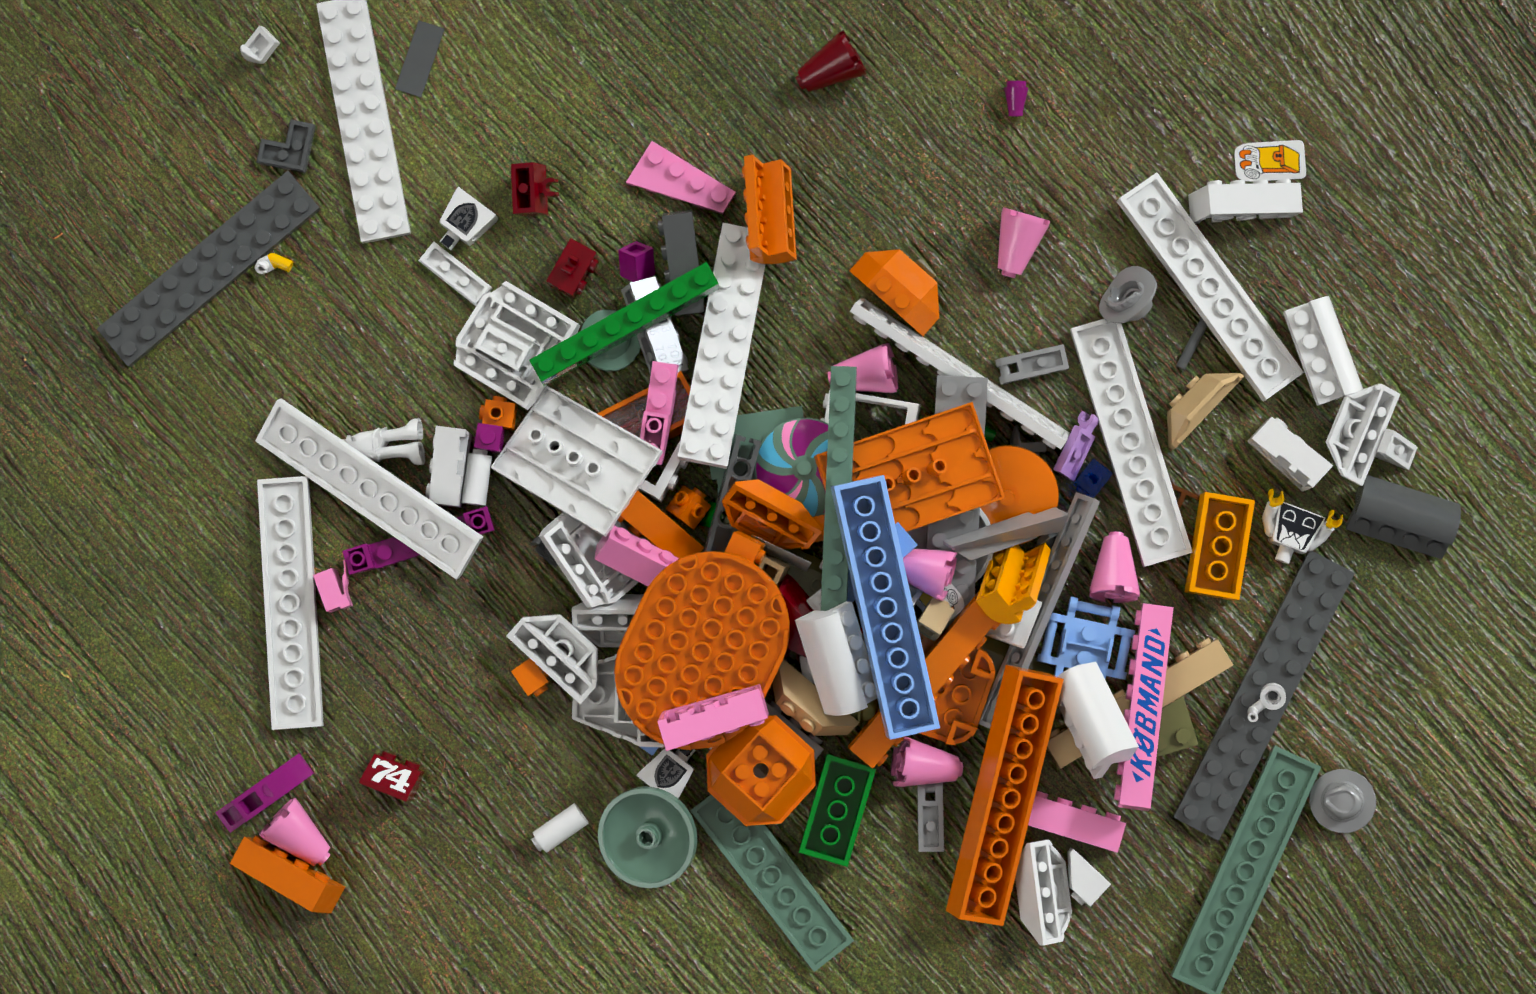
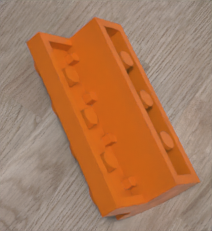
[742,155,797,264]

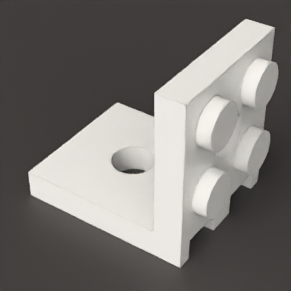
[638,441,689,503]

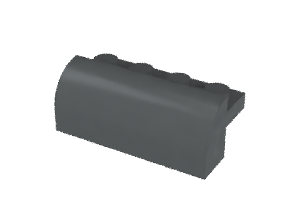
[1346,475,1461,559]

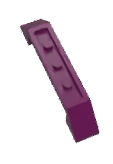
[342,506,494,575]

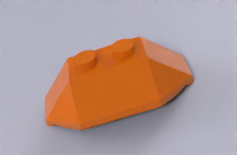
[849,249,939,336]
[722,479,822,549]

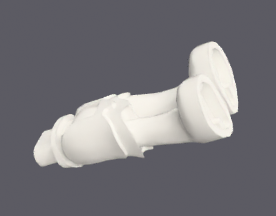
[341,418,425,465]

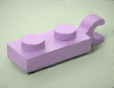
[1053,411,1099,481]

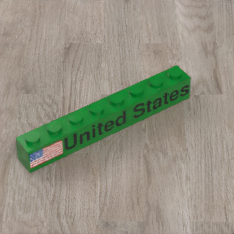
[529,262,719,386]

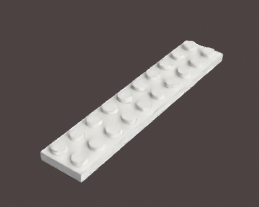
[316,0,411,244]
[1117,173,1304,402]
[677,223,765,469]
[850,297,1069,449]
[1070,319,1193,567]
[255,398,483,580]
[257,476,324,730]

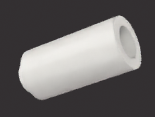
[461,449,492,506]
[531,803,589,853]

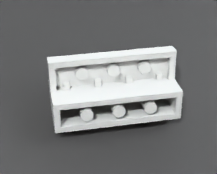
[1283,296,1363,406]
[795,601,877,716]
[1057,662,1139,779]

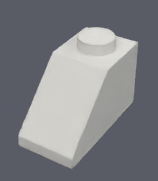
[1067,848,1111,907]

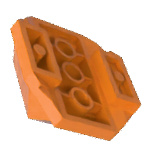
[706,715,816,826]

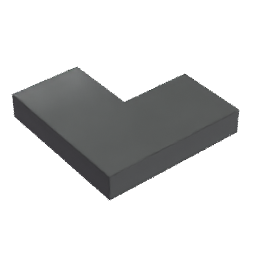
[256,119,316,173]

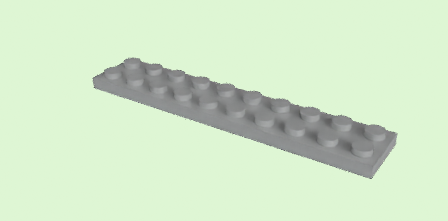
[927,375,988,628]

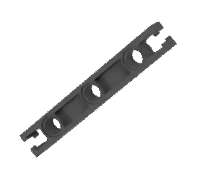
[703,434,761,552]

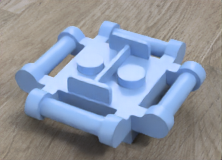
[1037,596,1135,680]

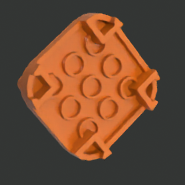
[919,632,995,745]

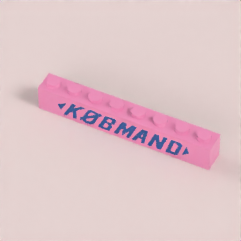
[1114,603,1174,811]

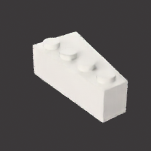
[1188,179,1303,224]

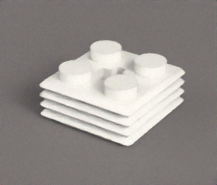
[986,600,1042,649]

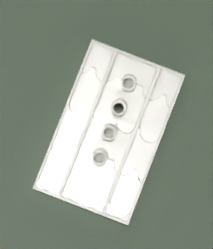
[491,386,663,537]

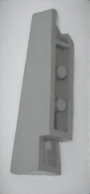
[943,507,1069,560]

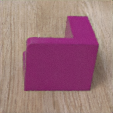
[618,241,655,282]

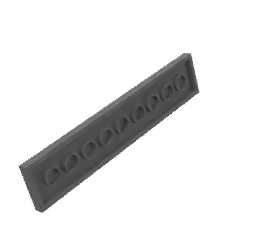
[97,171,321,367]

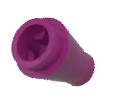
[1004,81,1028,117]

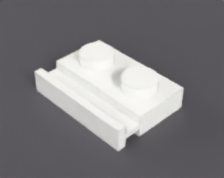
[474,316,536,372]

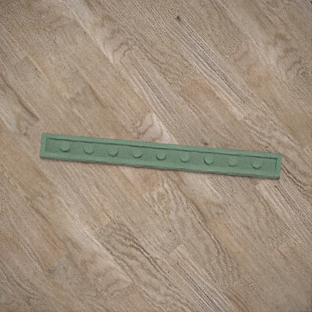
[820,366,857,611]

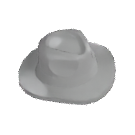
[1099,266,1157,323]
[1309,769,1376,833]

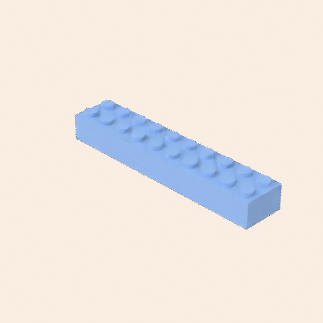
[830,475,940,740]

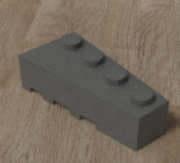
[658,210,705,316]

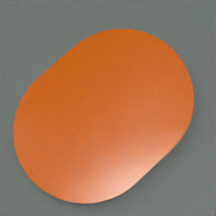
[614,551,790,750]

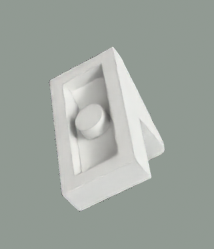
[1375,429,1418,470]

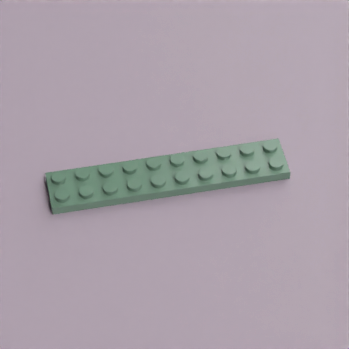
[1170,745,1321,994]

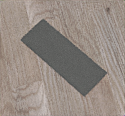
[395,20,445,97]

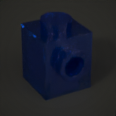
[1072,458,1113,498]

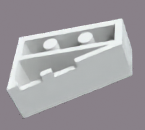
[1247,417,1333,492]
[426,426,472,508]

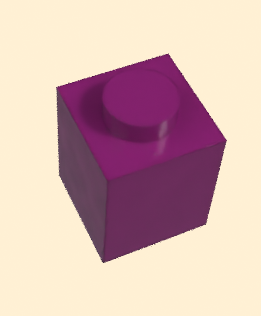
[474,423,506,453]

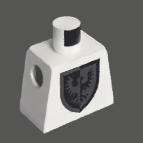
[440,187,498,250]
[636,749,696,799]

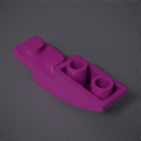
[215,753,314,833]

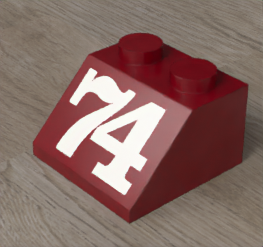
[359,750,425,802]

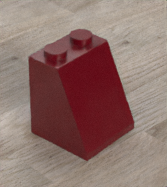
[779,574,814,658]

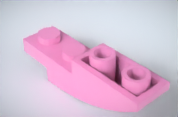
[640,361,679,465]

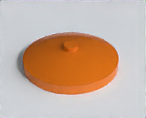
[980,445,1059,545]

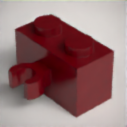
[511,162,559,217]
[546,238,599,299]

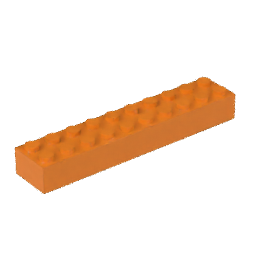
[946,665,1064,926]

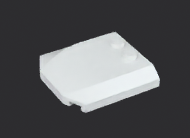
[454,281,580,410]
[539,512,647,608]

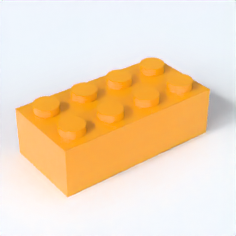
[1184,492,1255,601]

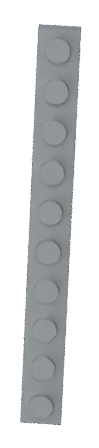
[979,492,1100,729]

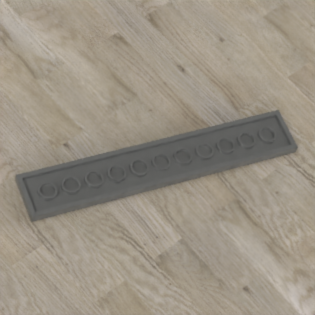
[1172,551,1355,841]

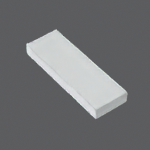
[418,242,492,306]

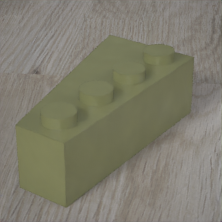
[1106,696,1199,773]

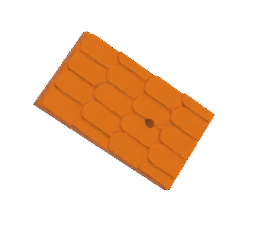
[814,402,1005,532]

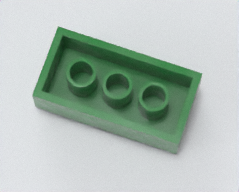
[798,754,876,867]

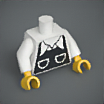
[1262,489,1343,564]

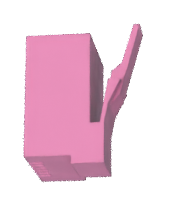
[313,559,353,613]

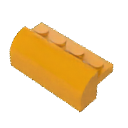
[976,543,1051,624]

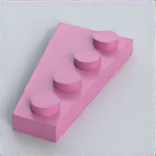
[626,141,736,215]

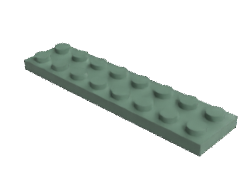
[690,795,854,972]

